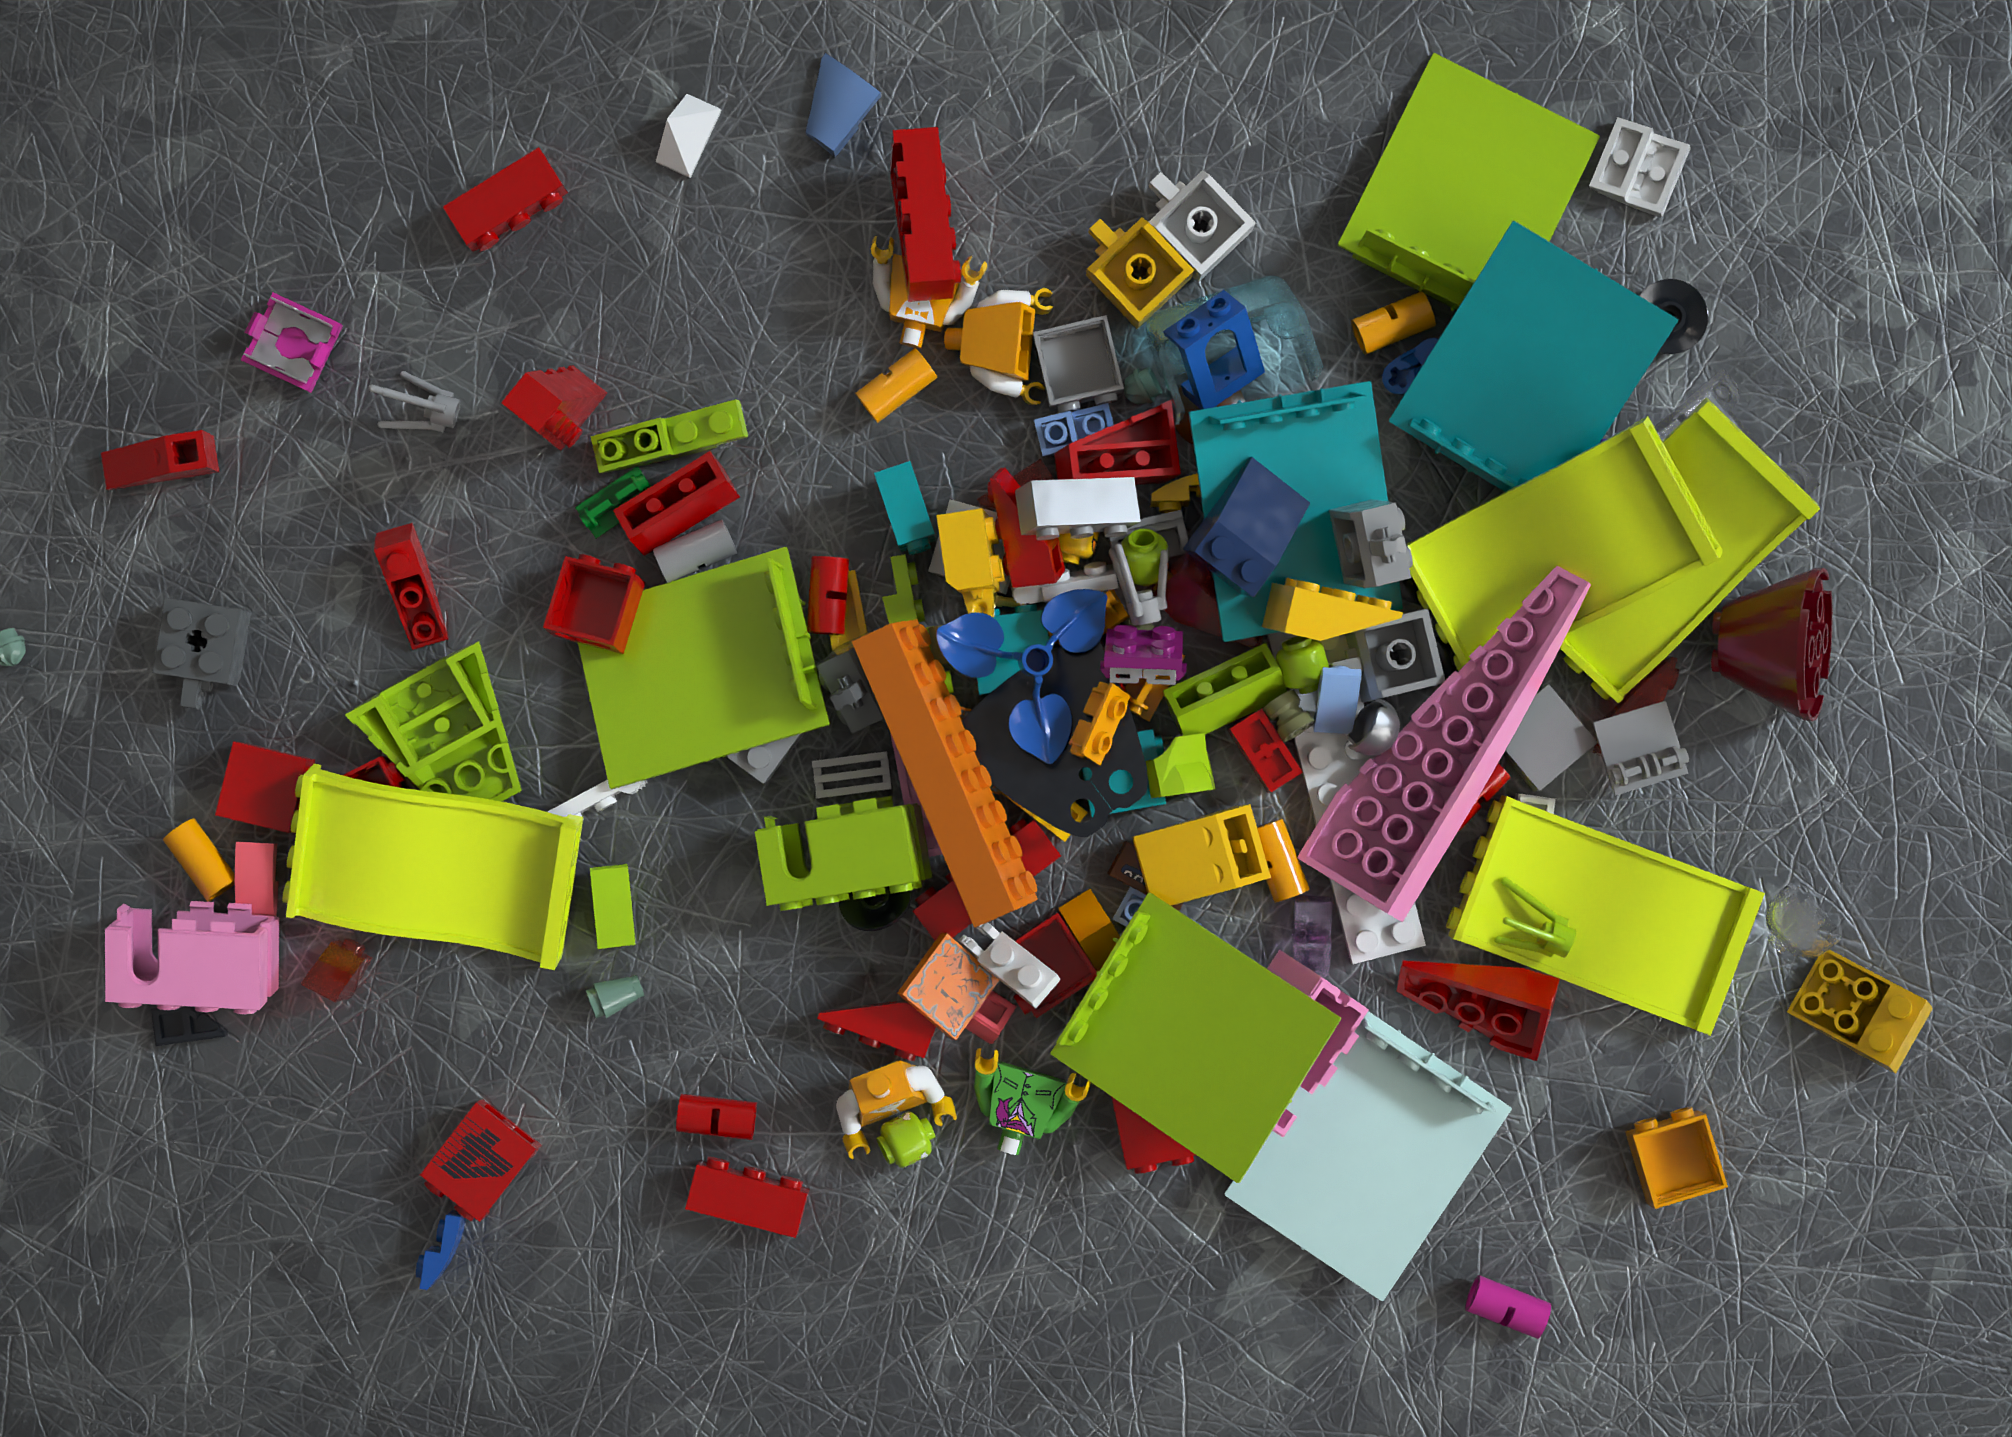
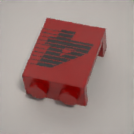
[420,1099,542,1222]

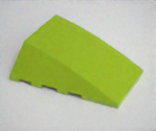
[345,641,522,802]

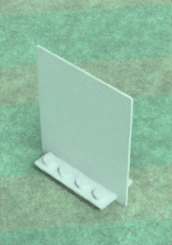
[1224,1011,1512,1301]

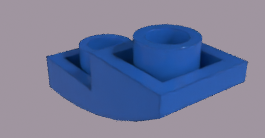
[416,1210,466,1290]

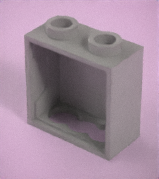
[1033,315,1124,413]
[1503,684,1598,791]

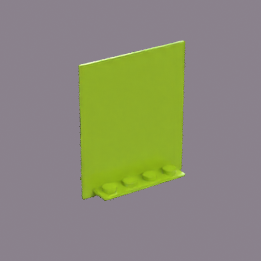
[1338,53,1600,311]
[578,547,830,789]
[1051,892,1341,1183]

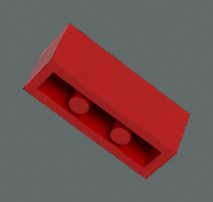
[443,147,568,252]
[613,451,740,556]
[685,1157,810,1238]

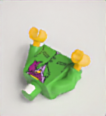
[974,1048,1091,1155]

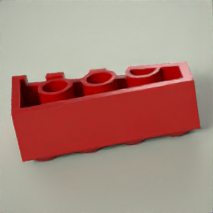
[889,127,961,302]
[501,365,607,451]

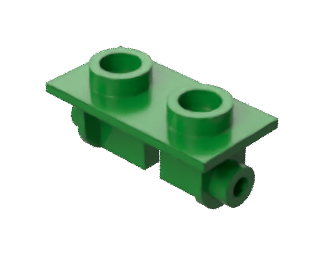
[575,466,651,539]

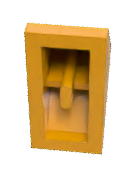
[1058,889,1120,971]

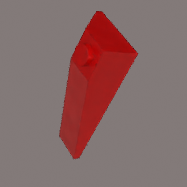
[1396,960,1560,1061]

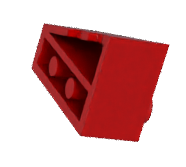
[1054,400,1181,485]

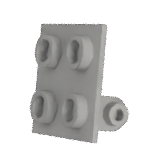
[1593,701,1689,796]

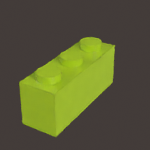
[1163,643,1287,736]

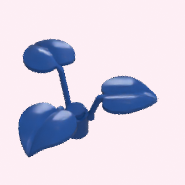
[936,589,1107,764]

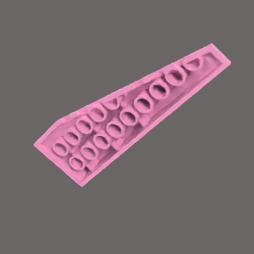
[1297,566,1591,922]

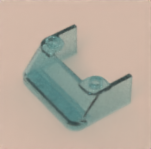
[1146,276,1323,425]

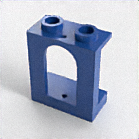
[1163,290,1265,409]

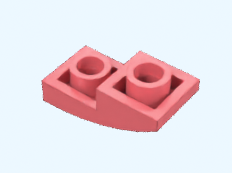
[235,842,279,916]

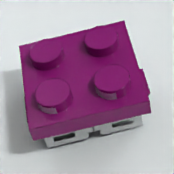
[1100,625,1187,685]

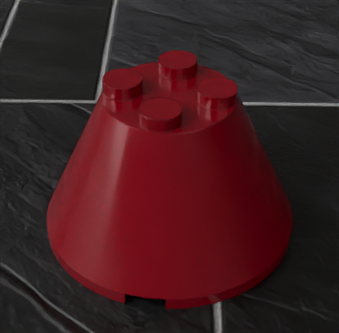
[1711,568,1833,721]

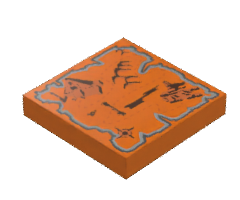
[897,932,999,1040]

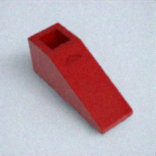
[101,430,219,490]
[988,467,1065,588]
[374,523,448,650]
[817,1000,936,1062]

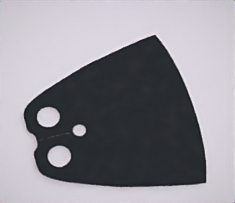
[962,641,1148,837]

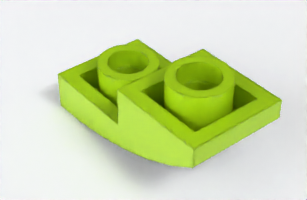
[590,864,636,949]

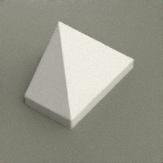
[656,94,721,178]

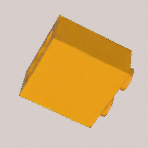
[1625,1107,1728,1209]

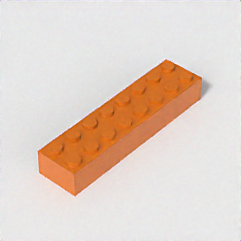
[852,619,1038,928]

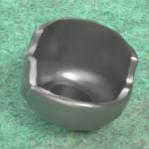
[1347,698,1400,755]

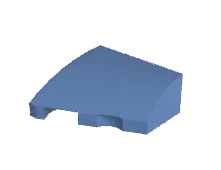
[806,53,881,157]

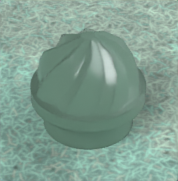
[1124,367,1162,405]
[0,628,26,666]

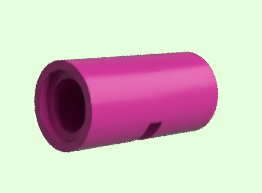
[1465,1275,1551,1339]

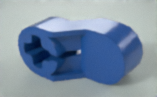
[1382,338,1439,394]

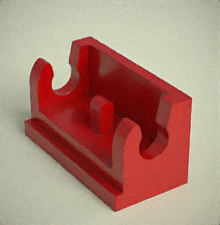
[1227,708,1303,793]

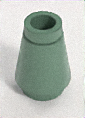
[585,975,645,1019]

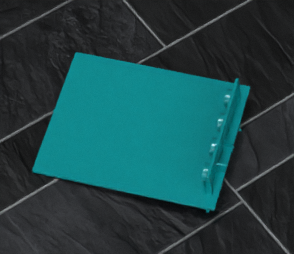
[1389,221,1678,492]
[1188,381,1403,642]

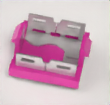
[241,292,343,393]

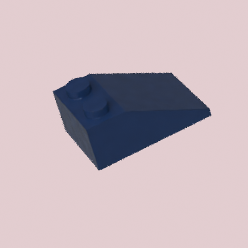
[1183,457,1310,598]

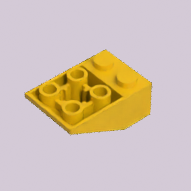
[1262,578,1403,641]
[1132,804,1271,906]
[1787,947,1933,1074]

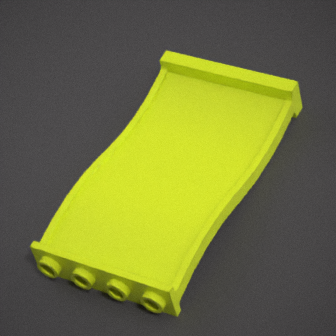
[1560,397,1820,703]
[1406,416,1723,671]
[282,764,583,970]
[1446,795,1765,1036]

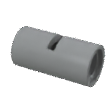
[653,519,737,583]

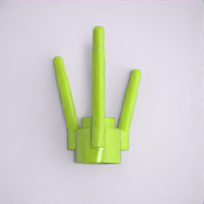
[1495,877,1576,958]

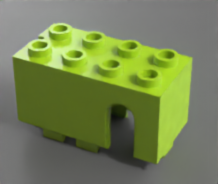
[755,796,932,911]

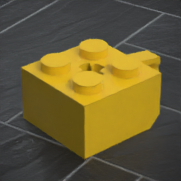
[1086,217,1194,329]
[936,508,1005,618]

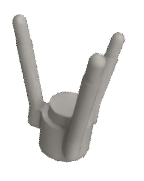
[368,371,461,433]
[1109,544,1168,625]

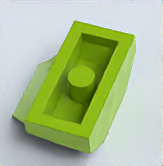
[1146,733,1216,798]

